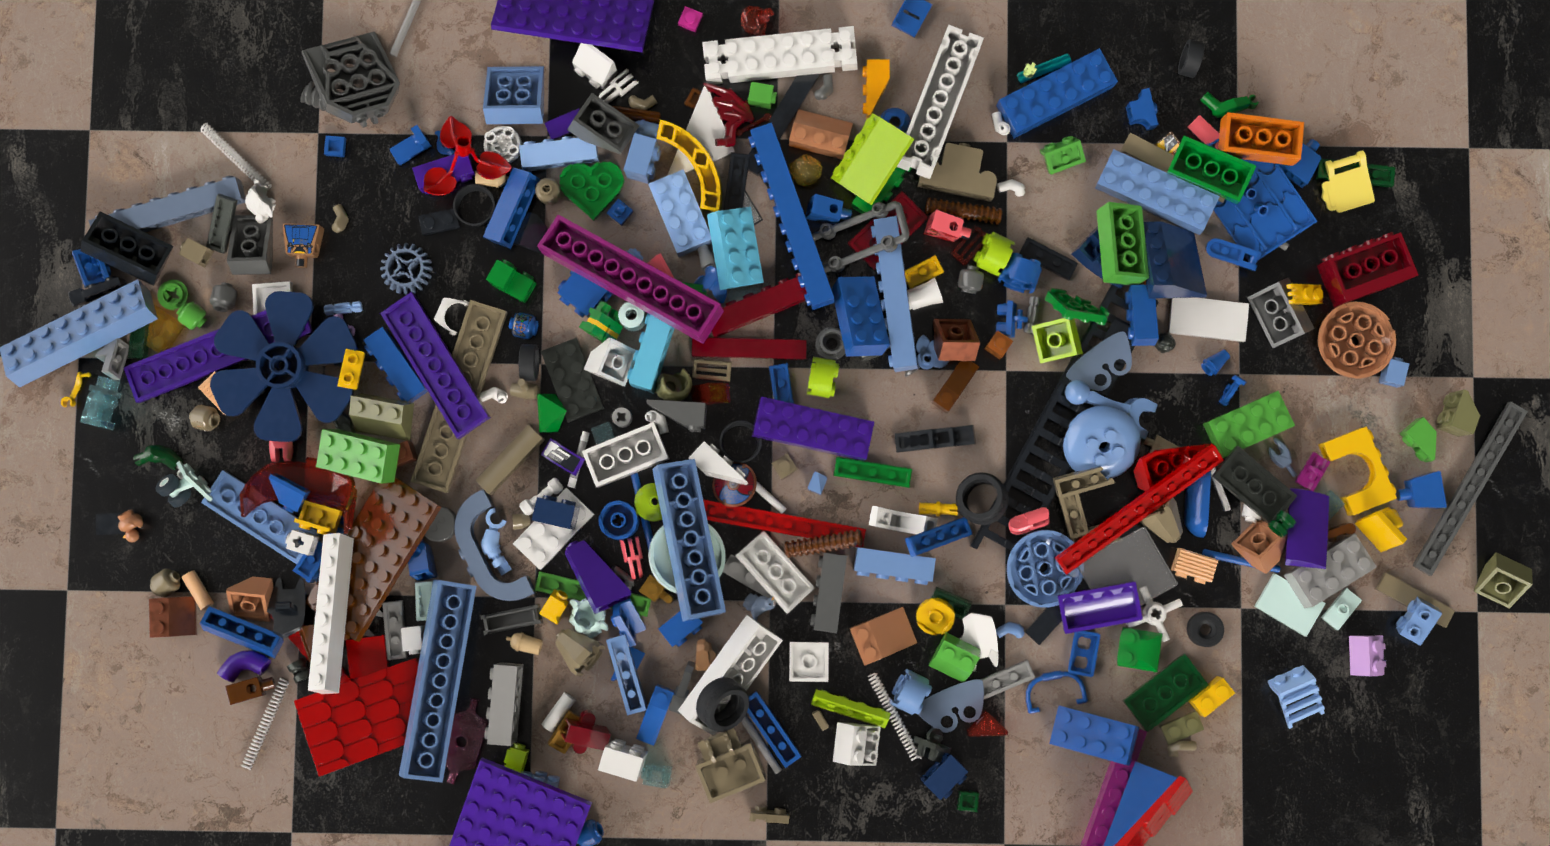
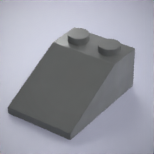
[567,93,639,154]
[227,215,273,275]
[647,400,707,432]

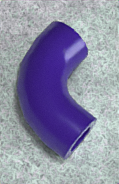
[217,650,271,683]

